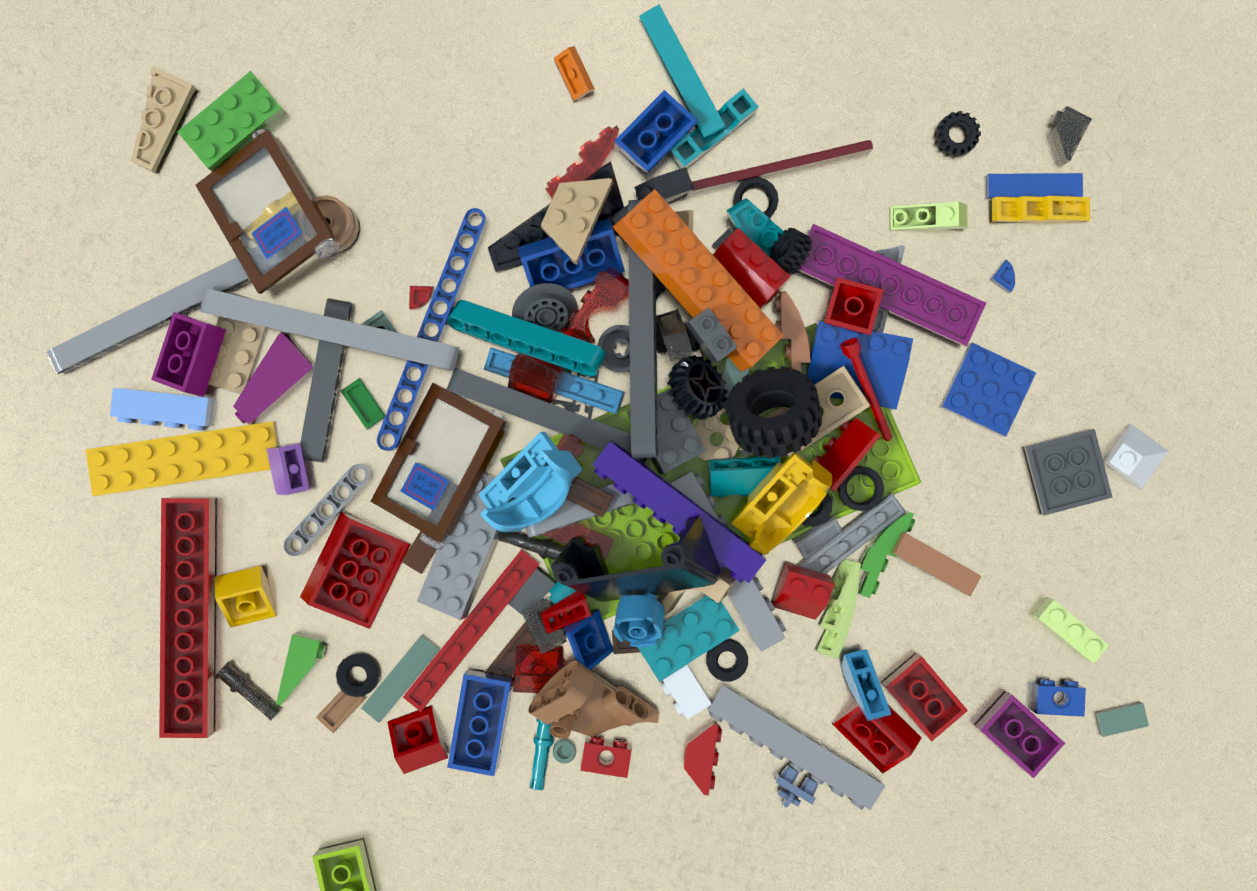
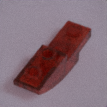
[545,125,619,200]

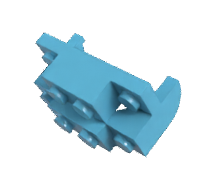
[479,432,583,532]

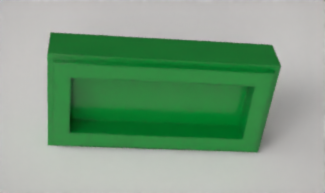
[341,378,386,430]

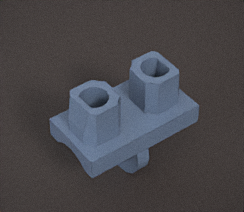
[774,765,818,808]

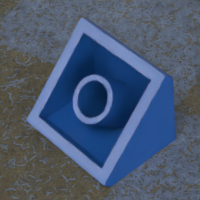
[565,609,613,670]

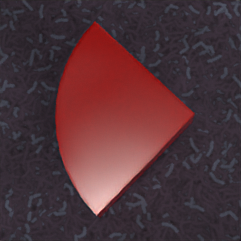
[409,286,434,310]

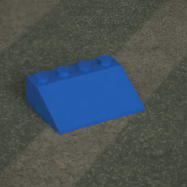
[806,321,913,410]

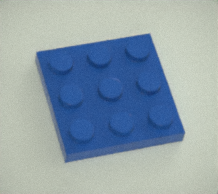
[941,342,1036,437]

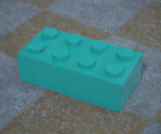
[637,594,740,682]

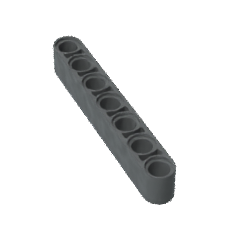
[300,298,352,463]

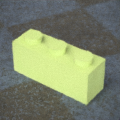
[1033,597,1109,664]

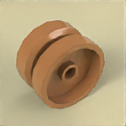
[299,195,359,253]

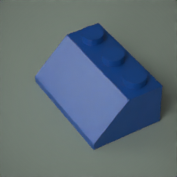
[614,90,698,173]

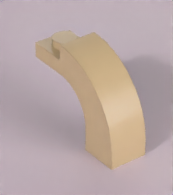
[659,567,737,616]

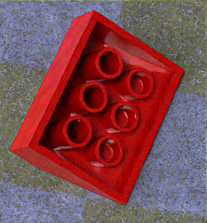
[300,512,410,629]

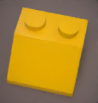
[215,565,276,628]

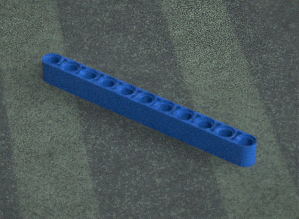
[376,208,487,451]

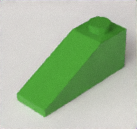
[276,632,326,705]

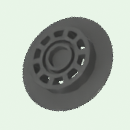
[512,283,578,334]

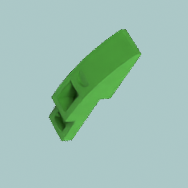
[858,511,915,598]

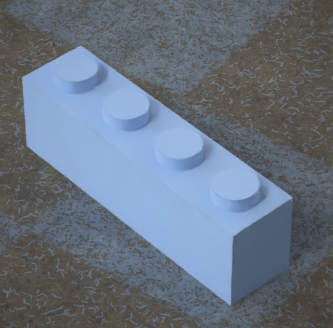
[110,388,213,431]

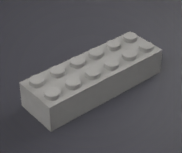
[417,472,515,620]

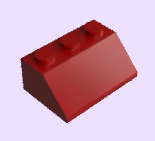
[713,228,791,310]
[810,417,881,491]
[832,700,922,774]

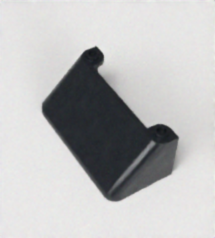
[550,516,721,602]

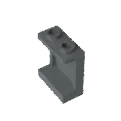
[683,308,737,362]

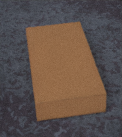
[316,691,366,733]

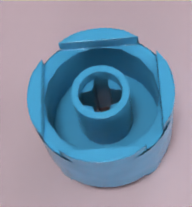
[614,593,665,648]

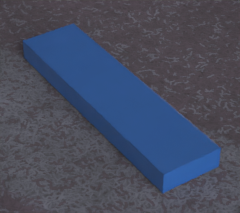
[987,173,1083,198]

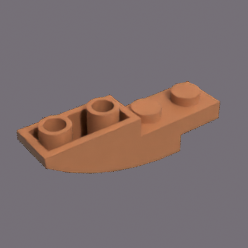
[775,291,811,372]

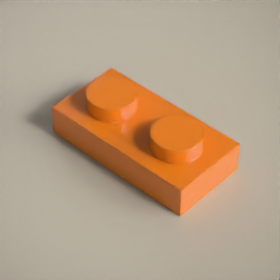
[554,46,595,100]

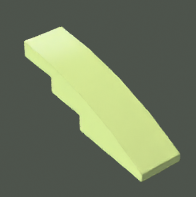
[817,559,861,660]

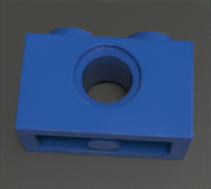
[1032,679,1086,717]

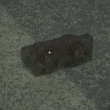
[521,598,567,654]

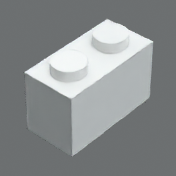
[661,664,712,719]

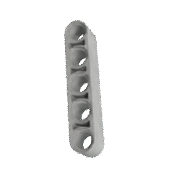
[283,464,372,556]
[525,483,635,538]

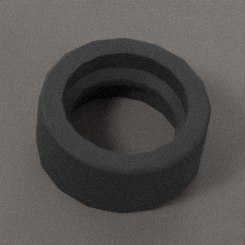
[733,177,779,218]
[837,466,884,511]

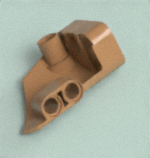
[528,660,659,739]

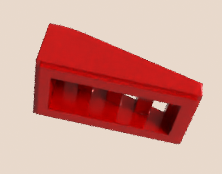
[540,591,592,634]

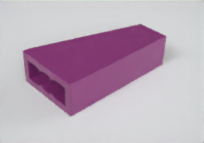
[233,332,314,424]

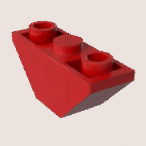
[683,721,722,796]

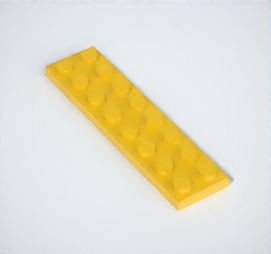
[85,421,278,496]

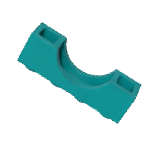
[668,88,759,168]

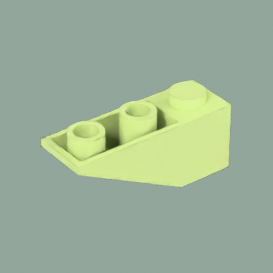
[890,202,968,230]

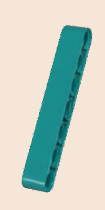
[447,300,606,376]

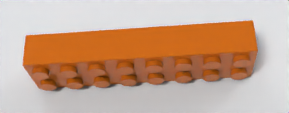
[613,189,784,372]

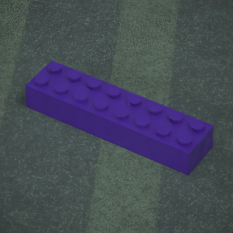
[592,440,767,583]

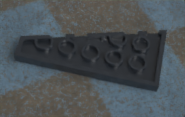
[488,161,624,272]

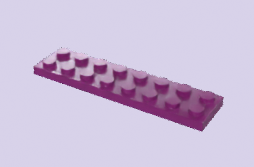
[799,224,986,347]

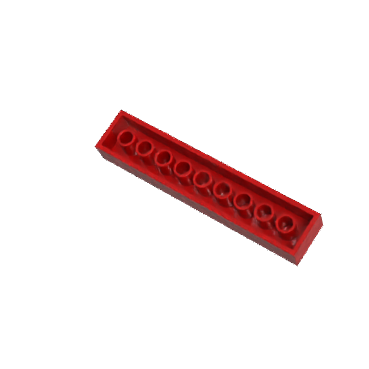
[159,497,215,738]

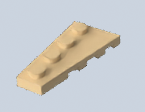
[131,66,196,172]

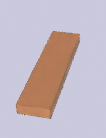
[891,532,981,597]

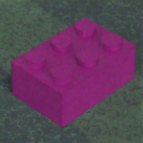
[151,312,226,397]
[975,691,1065,779]

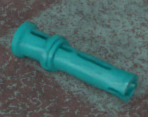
[529,718,554,790]

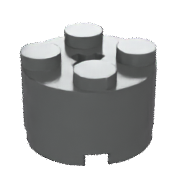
[597,325,630,373]

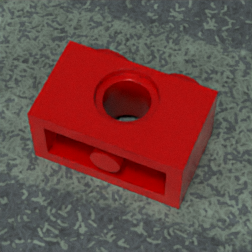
[580,736,632,778]

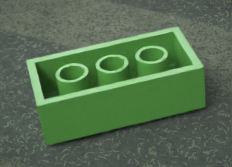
[177,71,286,172]

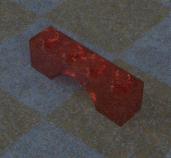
[560,267,629,344]

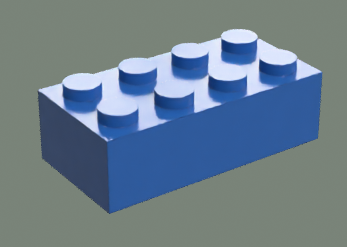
[518,219,625,290]
[447,670,513,776]

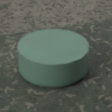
[553,739,576,764]

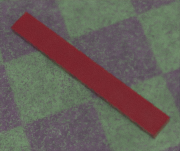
[687,140,873,195]

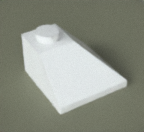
[1103,424,1169,490]

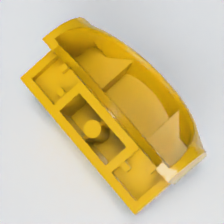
[732,452,832,555]

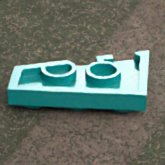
[726,198,783,257]

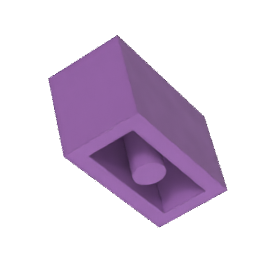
[267,443,310,495]

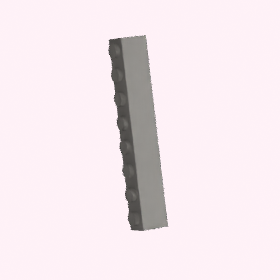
[670,471,787,652]
[707,683,885,810]

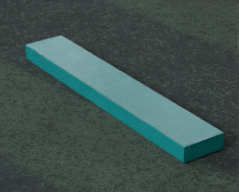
[639,4,726,139]

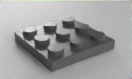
[1024,429,1113,516]

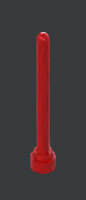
[840,338,892,441]

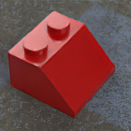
[771,562,835,620]
[387,706,448,774]

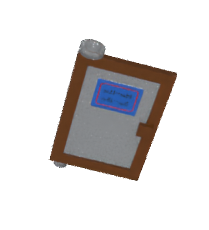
[195,129,339,294]
[370,382,507,550]

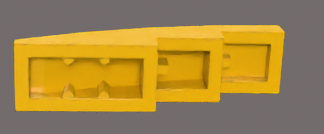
[992,196,1090,222]

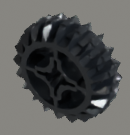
[667,355,728,420]

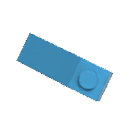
[841,649,891,721]

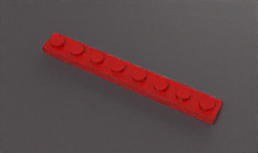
[403,549,540,712]

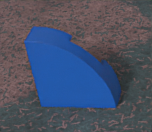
[991,259,1015,293]

